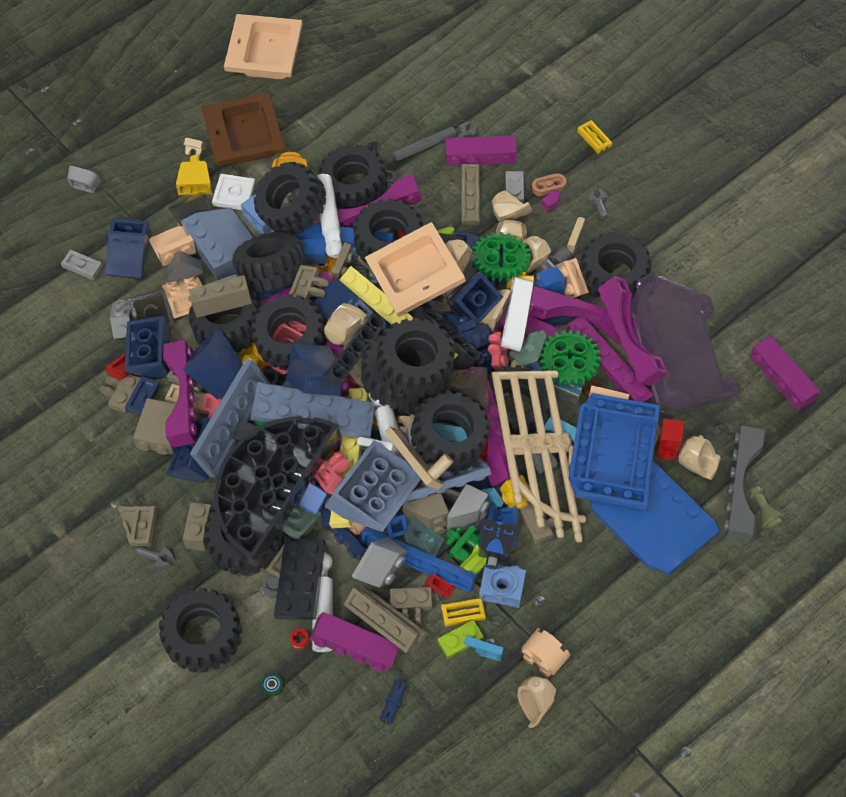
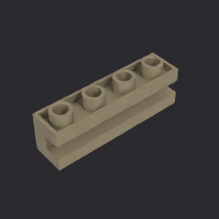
[344,586,428,653]

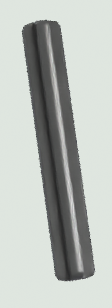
[393,127,456,161]

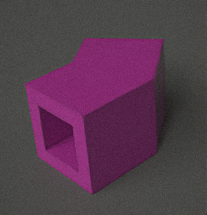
[541,190,560,213]

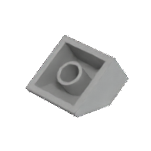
[447,484,489,531]
[352,537,407,587]

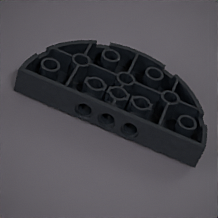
[214,416,341,567]

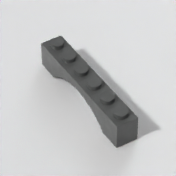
[723,425,765,543]

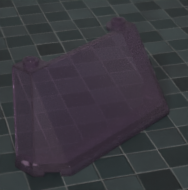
[630,272,740,411]

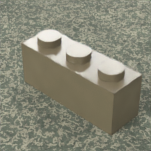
[189,275,252,318]

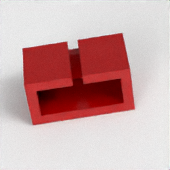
[657,419,684,461]

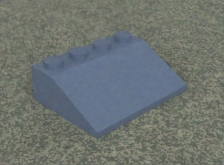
[181,208,252,280]
[326,440,421,532]

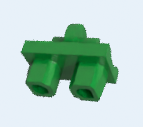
[446,525,478,563]

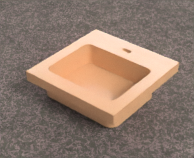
[224,14,303,79]
[365,222,466,317]

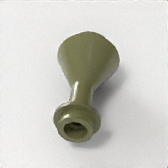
[750,487,784,531]

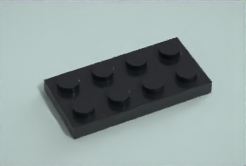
[274,539,326,620]

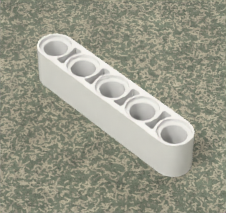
[501,277,533,351]

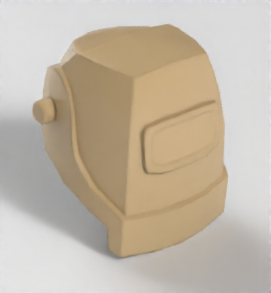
[492,191,532,222]
[496,220,527,247]
[522,236,551,275]
[445,240,472,273]
[324,303,367,346]
[678,435,721,480]
[517,676,556,728]

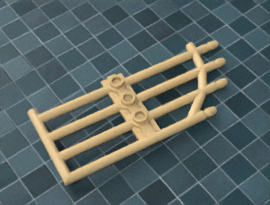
[492,370,586,543]

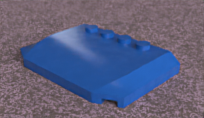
[568,393,660,510]
[589,460,720,575]

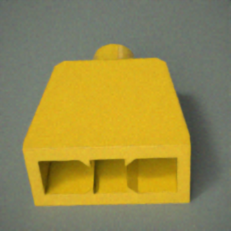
[176,155,212,195]

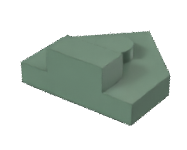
[508,330,546,366]
[282,503,321,539]

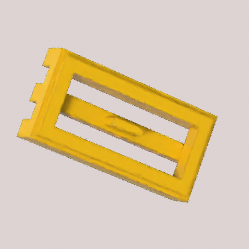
[577,120,612,154]
[441,598,486,626]

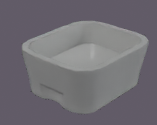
[67,166,101,193]

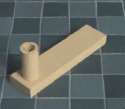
[384,426,453,491]

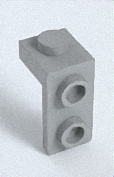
[110,300,131,339]

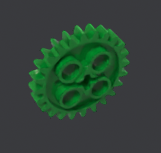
[472,232,531,282]
[538,329,601,388]

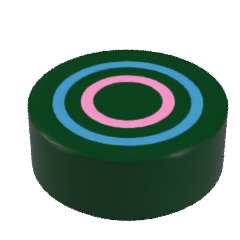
[261,674,283,696]

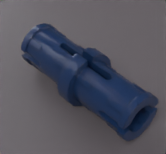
[379,680,408,725]

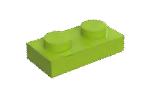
[437,620,484,659]

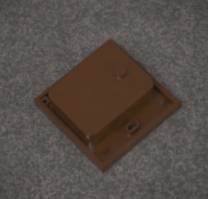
[201,92,285,166]

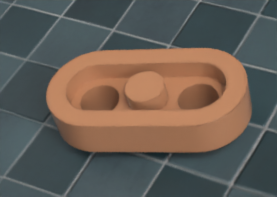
[532,173,566,196]

